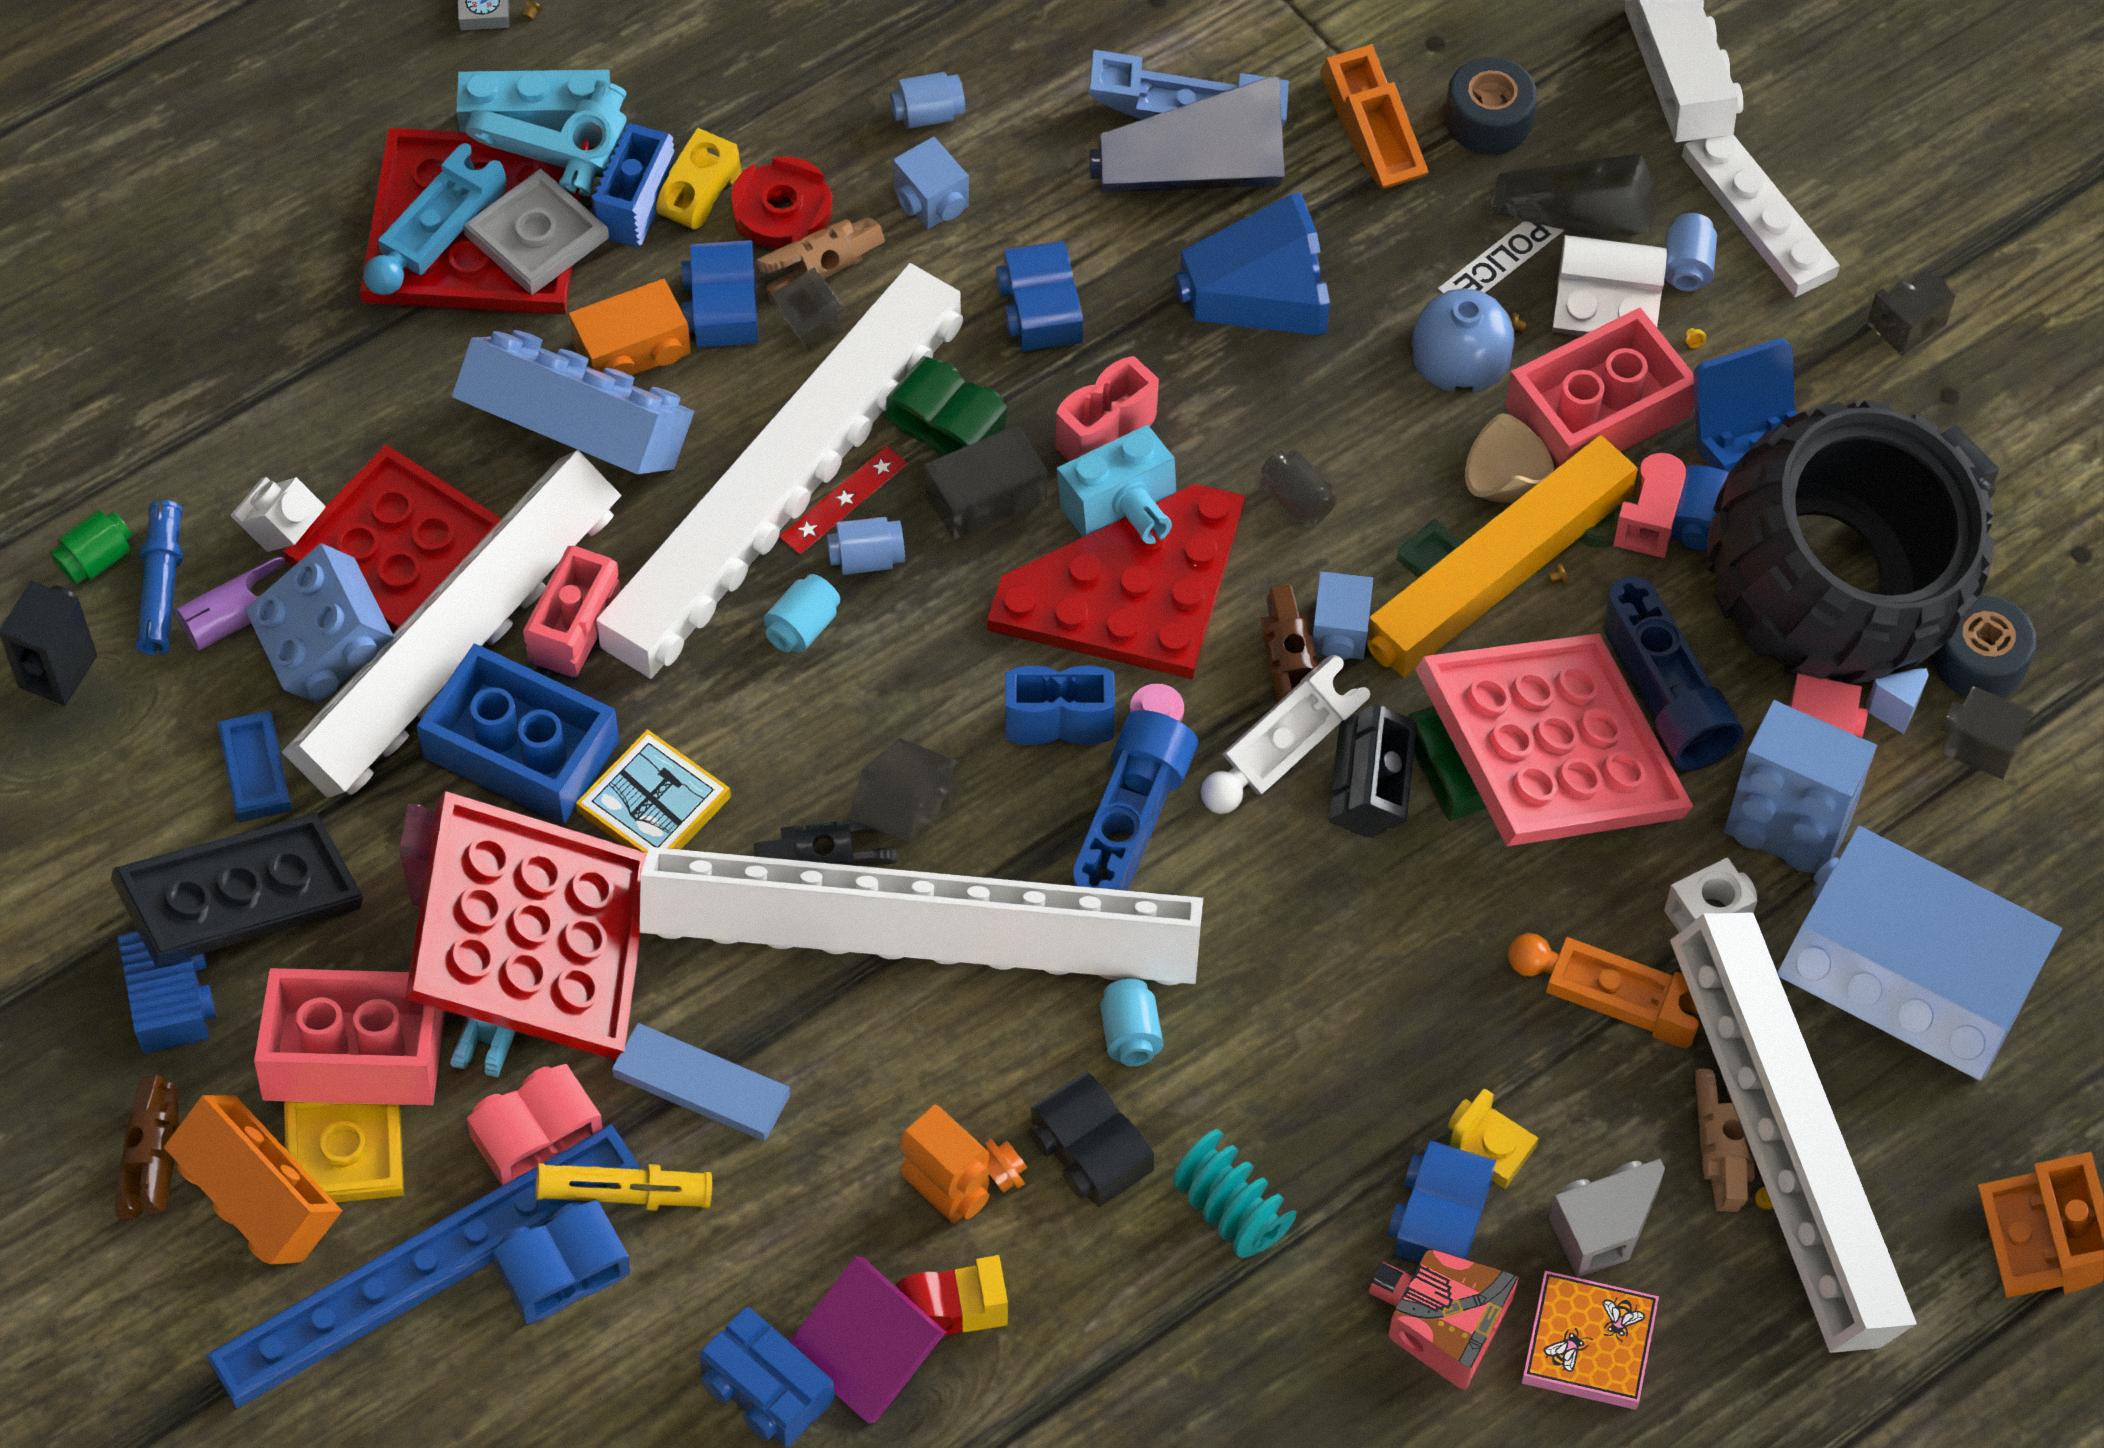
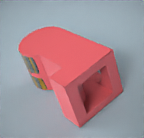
[1613,453,1686,558]

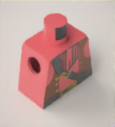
[1369,1250,1518,1391]

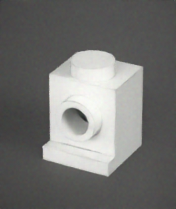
[230,477,326,552]

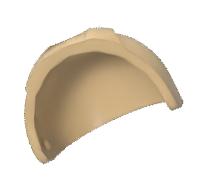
[1465,414,1554,503]

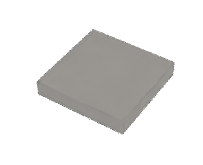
[463,169,609,295]

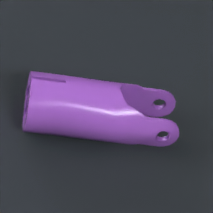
[175,557,285,651]

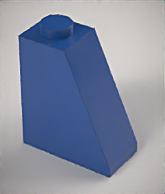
[1173,192,1330,335]

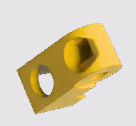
[656,128,742,230]

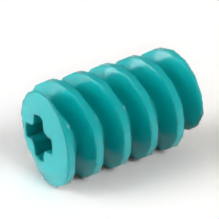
[1173,1129,1297,1258]

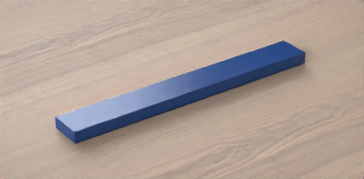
[206,1124,641,1409]

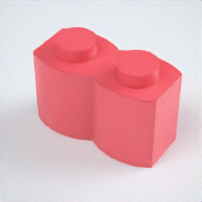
[1055,356,1159,462]
[467,1064,603,1186]

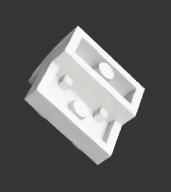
[1552,235,1667,336]

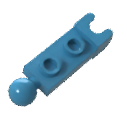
[363,143,506,295]

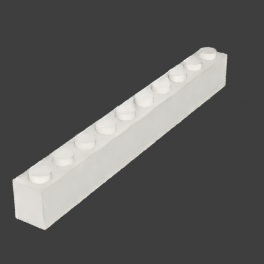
[596,263,963,679]
[640,847,1203,985]

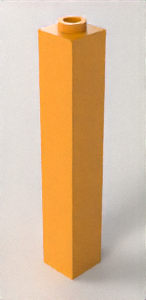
[1367,434,1638,678]

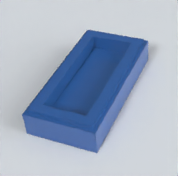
[217,710,292,823]

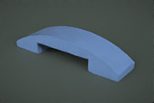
[1088,50,1289,126]

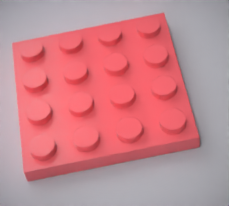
[1415,633,1693,846]

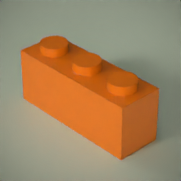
[164,1095,342,1264]

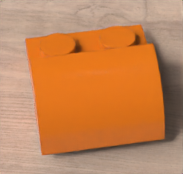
[1978,1152,2104,1298]

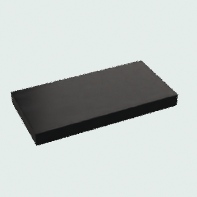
[111,813,364,967]

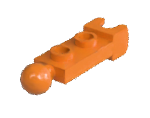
[1508,933,1699,1049]

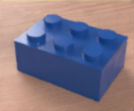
[417,643,620,825]

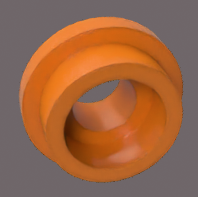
[984,1138,1027,1193]

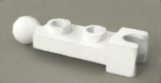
[1201,655,1370,814]

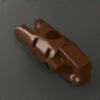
[1261,585,1318,703]
[115,1075,179,1221]

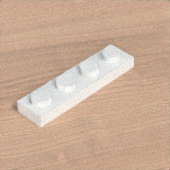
[1682,135,1840,297]

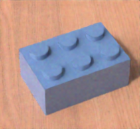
[1724,700,1877,874]

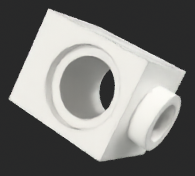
[1664,857,1758,933]

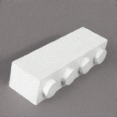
[1625,0,1743,142]

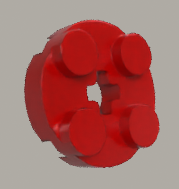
[731,156,833,249]

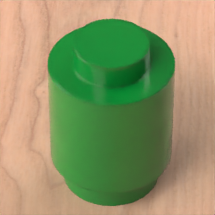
[49,509,132,585]

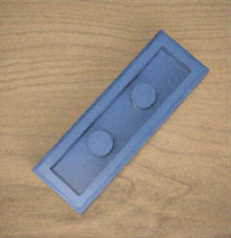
[612,1023,790,1142]

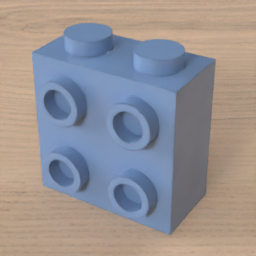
[245,543,394,703]

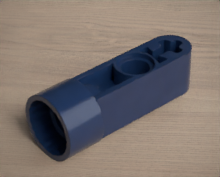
[1603,576,1744,771]

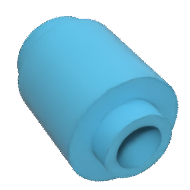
[763,574,840,653]
[1100,979,1163,1066]

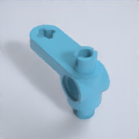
[465,81,627,196]

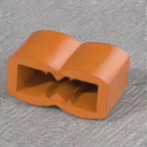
[900,1104,990,1224]

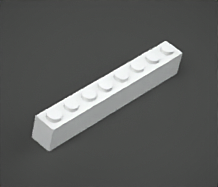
[282,450,621,798]
[1670,913,1916,1353]

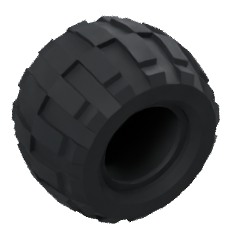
[1707,400,1995,684]

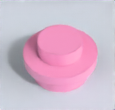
[1130,684,1184,722]

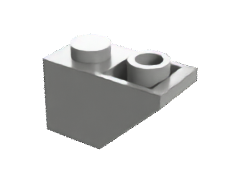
[1549,1159,1665,1278]

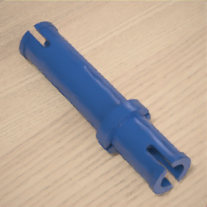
[135,500,183,655]

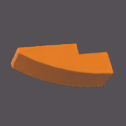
[1320,44,1429,190]

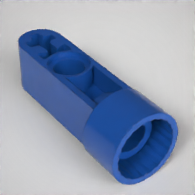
[1073,710,1199,891]

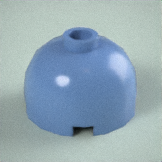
[1411,288,1515,392]

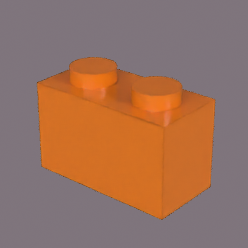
[569,278,691,376]

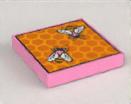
[1522,1271,1659,1410]

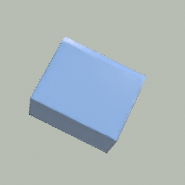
[1866,668,1929,734]

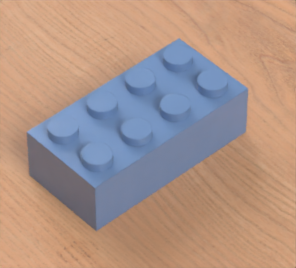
[452,330,695,474]

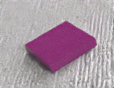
[789,1256,946,1423]

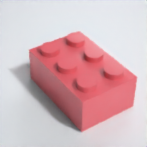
[1505,307,1695,471]
[254,968,446,1106]

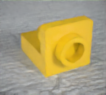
[1448,1088,1539,1189]

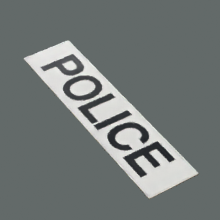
[1438,209,1565,293]

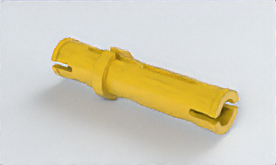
[535,1163,712,1211]

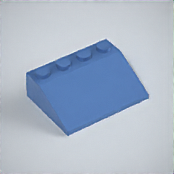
[1777,825,2063,1081]

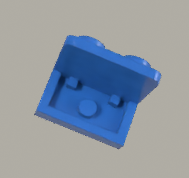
[1693,338,1798,472]

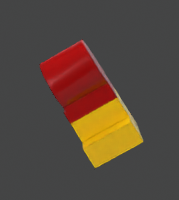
[895,1255,1008,1336]

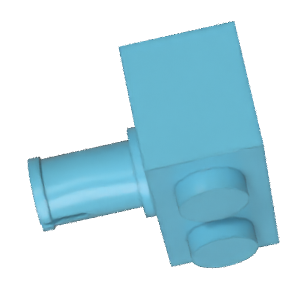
[1057,424,1176,544]

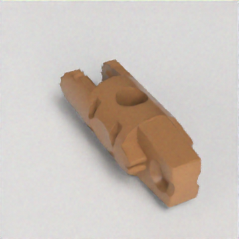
[756,217,885,302]
[1695,1069,1755,1212]

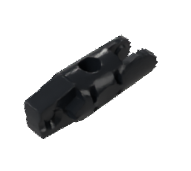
[753,814,898,867]

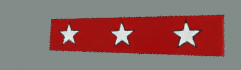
[779,446,908,555]

